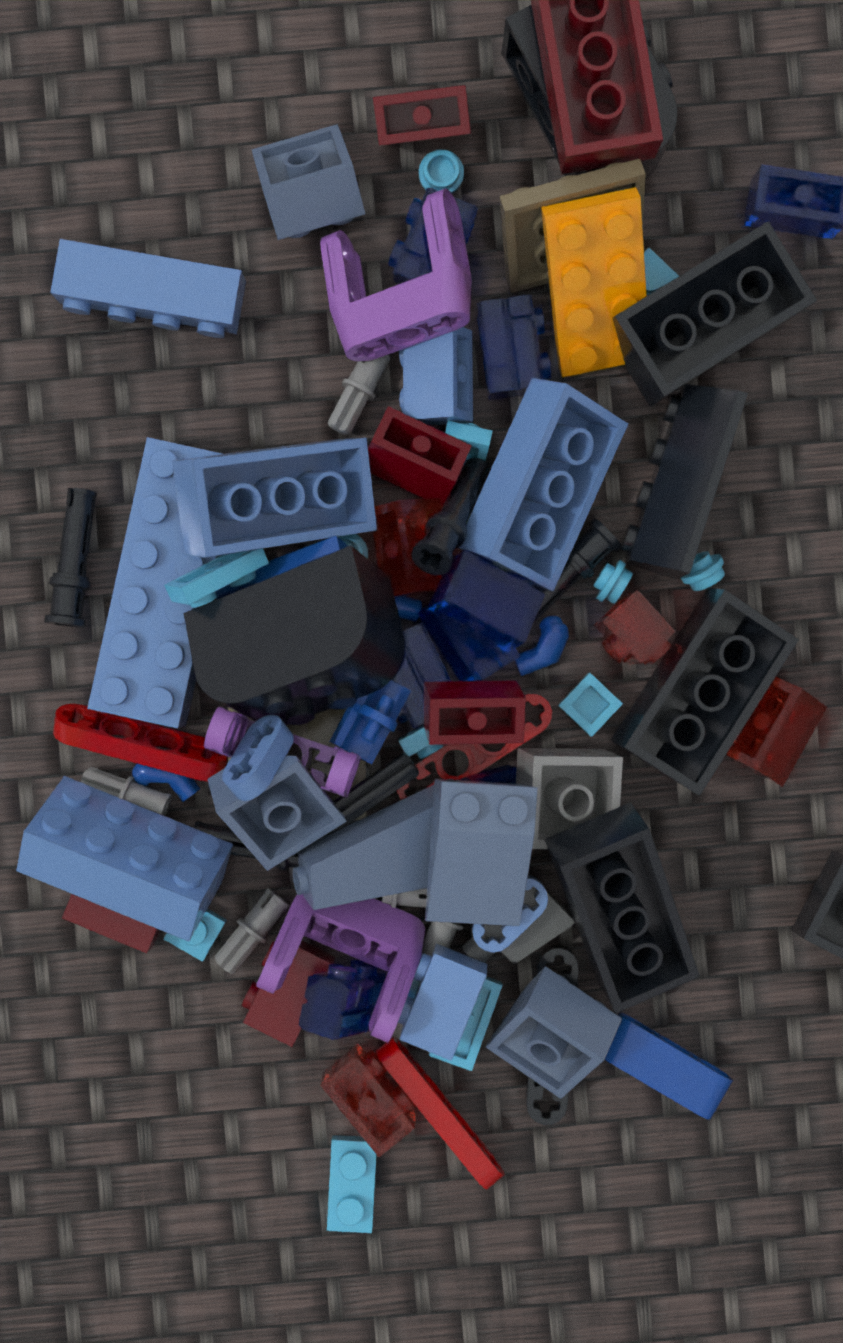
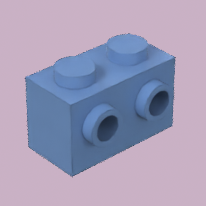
[399,327,473,426]
[398,943,487,1061]

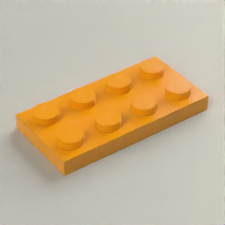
[541,187,647,378]

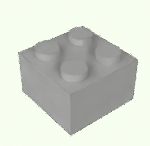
[516,748,623,849]

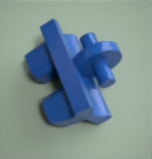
[329,680,411,765]

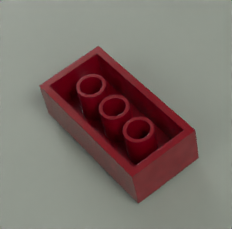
[531,0,663,175]

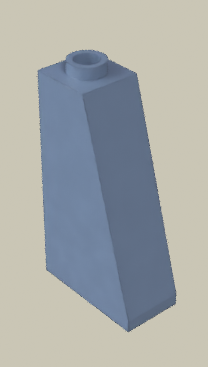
[293,779,453,910]

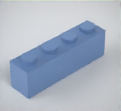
[50,239,246,338]

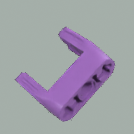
[320,188,472,362]
[204,706,361,798]
[256,895,425,1043]

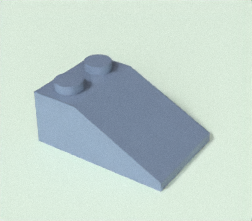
[425,779,538,926]

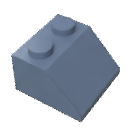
[251,124,365,240]
[207,756,347,871]
[486,966,622,1099]

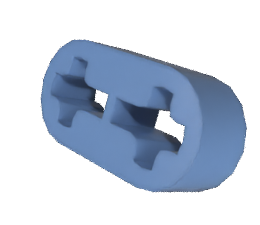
[222,715,294,801]
[472,875,548,953]

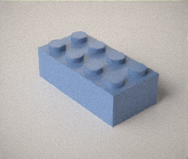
[458,378,628,591]
[172,438,377,557]
[16,776,233,941]

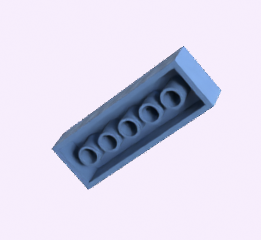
[87,437,222,728]

